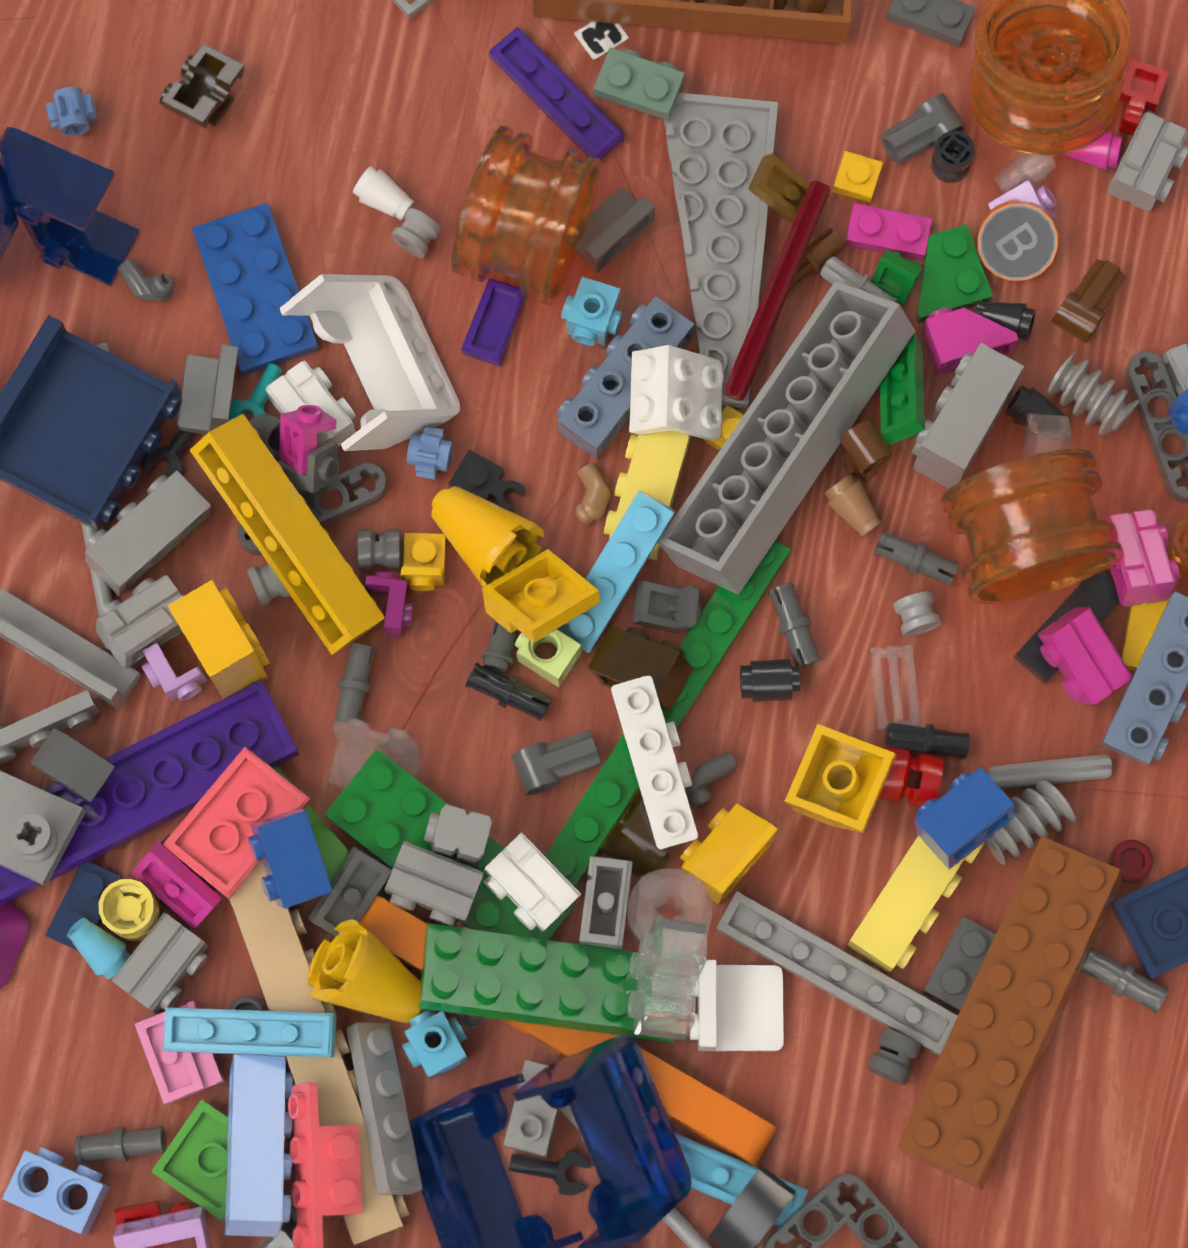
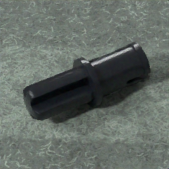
[884,722,970,759]

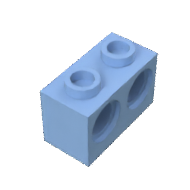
[2,1147,110,1235]

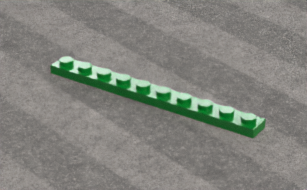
[545,540,791,888]

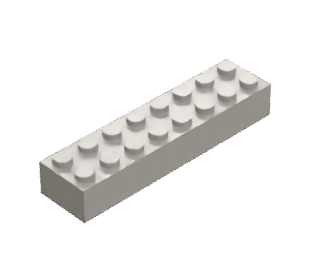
[657,280,915,595]

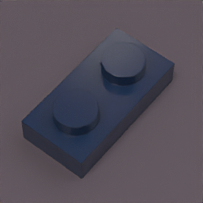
[45,862,123,952]

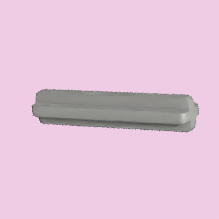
[988,754,1112,789]

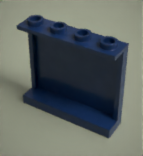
[0,315,182,531]

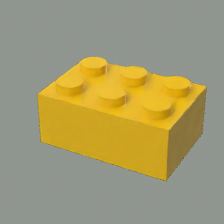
[168,580,270,699]

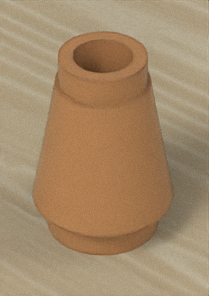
[825,474,881,537]

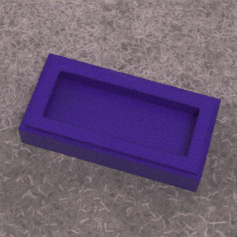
[461,278,527,367]

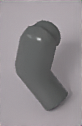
[118,259,174,302]
[685,752,737,808]

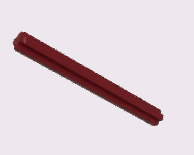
[724,180,830,401]

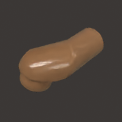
[575,463,611,524]

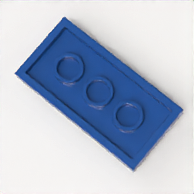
[192,203,319,376]

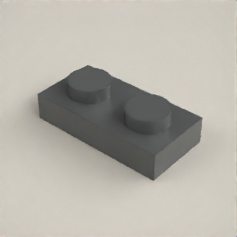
[886,0,975,48]
[308,846,392,936]
[922,916,996,1013]

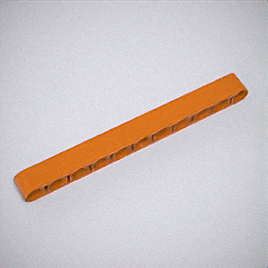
[360,896,777,1167]

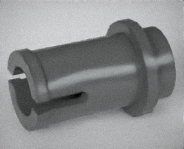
[481,620,518,673]

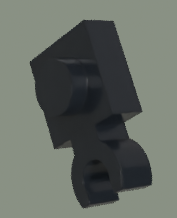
[448,450,526,513]

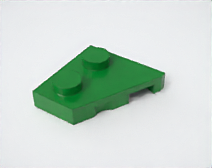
[916,224,993,323]

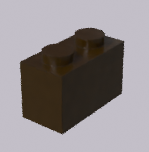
[588,625,693,712]

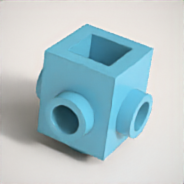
[561,277,623,346]
[402,1010,468,1080]

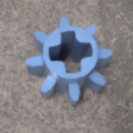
[45,87,98,136]
[406,426,453,480]

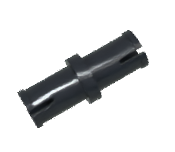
[465,662,552,721]

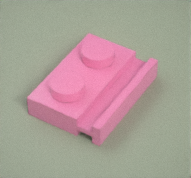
[135,1001,224,1105]

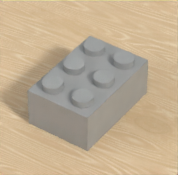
[911,342,1024,492]

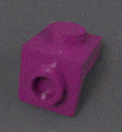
[365,572,413,638]

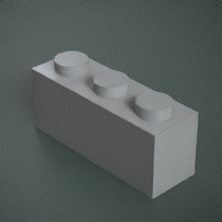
[85,471,211,597]

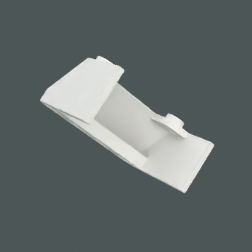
[279,274,460,451]

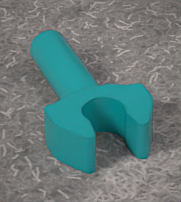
[229,363,283,421]

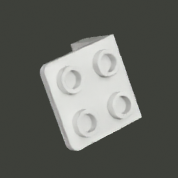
[629,345,723,440]
[689,960,784,1051]

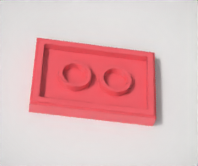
[163,747,311,900]

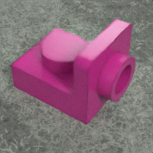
[279,405,337,474]

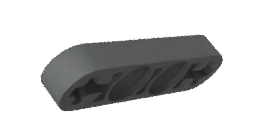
[1125,351,1188,503]
[238,463,388,556]

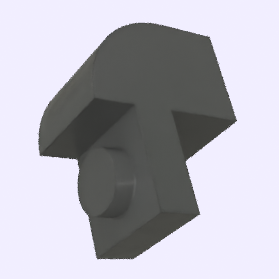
[30,728,115,802]

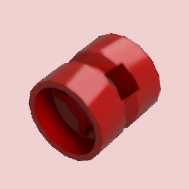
[878,745,945,808]

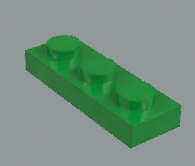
[880,333,925,446]

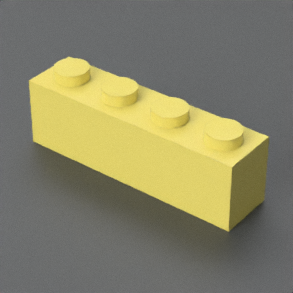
[604,430,691,561]
[847,836,984,974]

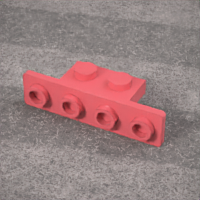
[288,1082,363,1248]

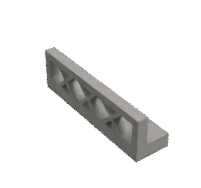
[0,589,142,710]

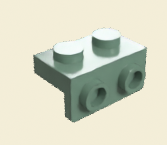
[593,48,685,121]

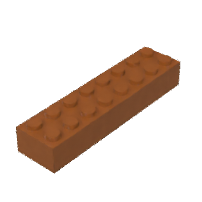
[533,0,852,44]
[898,836,1122,1190]

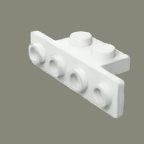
[611,676,698,849]

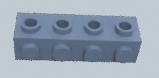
[556,296,694,460]
[1100,591,1188,767]

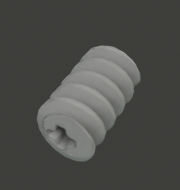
[1047,351,1141,437]
[985,780,1076,865]

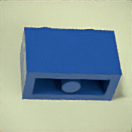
[915,767,1015,870]
[248,808,332,909]

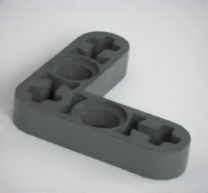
[762,1174,919,1248]

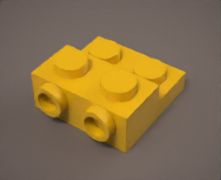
[482,549,600,643]

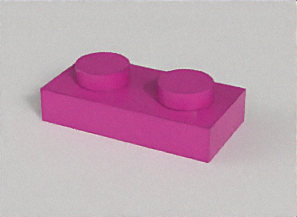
[845,203,932,261]
[131,842,222,929]

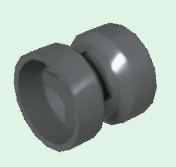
[358,529,402,570]
[866,1028,922,1085]

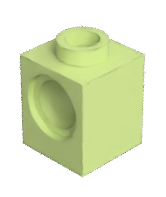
[515,629,582,687]

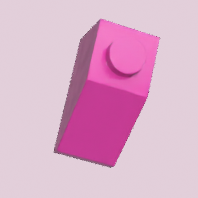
[921,307,1018,376]

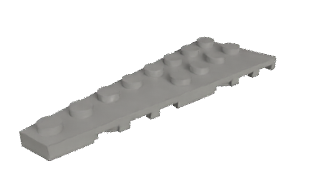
[663,93,778,409]

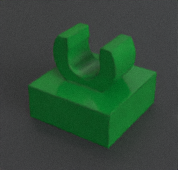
[871,250,922,306]

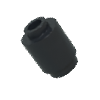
[740,659,800,702]

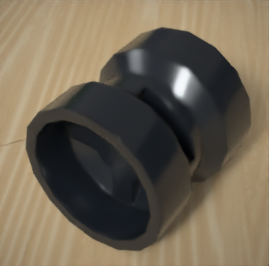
[931,131,975,183]

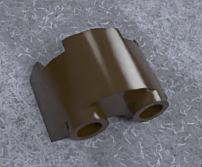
[160,44,244,129]
[598,786,671,877]

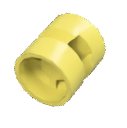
[99,879,162,941]

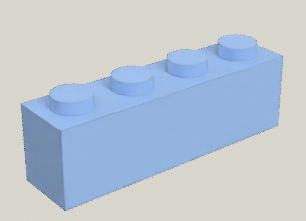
[225,1054,293,1237]

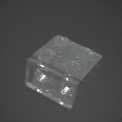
[328,718,422,789]

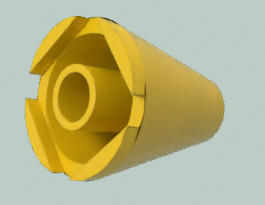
[431,486,544,587]
[307,920,426,1023]

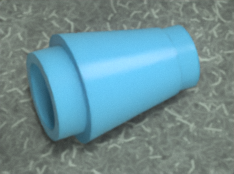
[67,917,131,979]

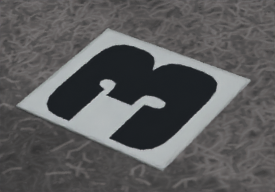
[574,22,629,60]

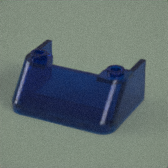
[0,127,140,287]
[513,1035,692,1248]
[409,1073,584,1248]

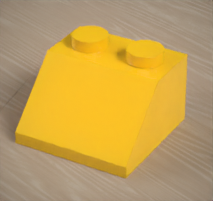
[785,724,896,833]
[680,803,778,906]

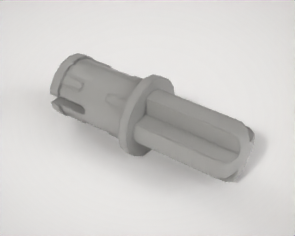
[820,256,897,303]

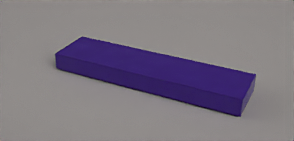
[489,27,624,165]

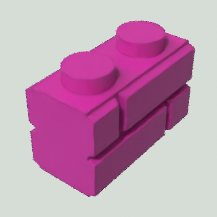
[1100,510,1179,607]
[1038,607,1133,705]

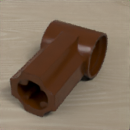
[1051,259,1126,344]
[839,420,893,482]

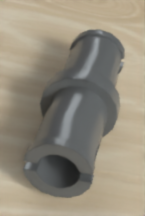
[873,530,960,586]
[768,582,822,669]
[333,643,376,730]
[1081,948,1169,1014]
[75,1126,167,1163]

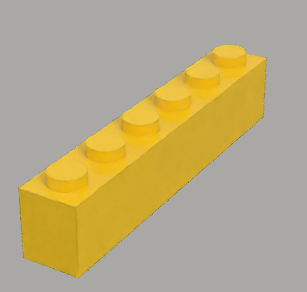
[190,414,385,655]

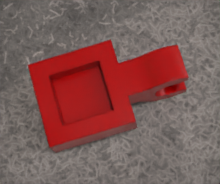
[1117,59,1169,136]

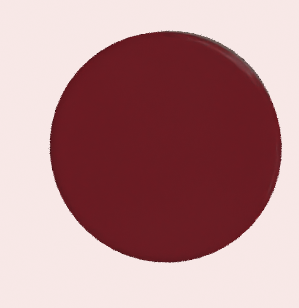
[1109,840,1153,883]

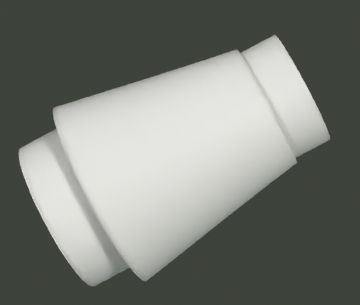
[353,166,415,221]

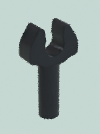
[144,430,197,478]
[509,1151,590,1196]

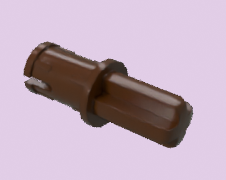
[791,228,845,287]

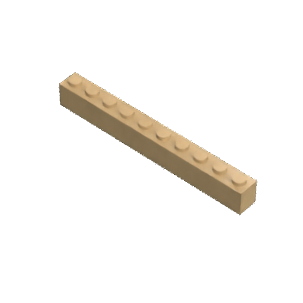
[230,861,410,1246]

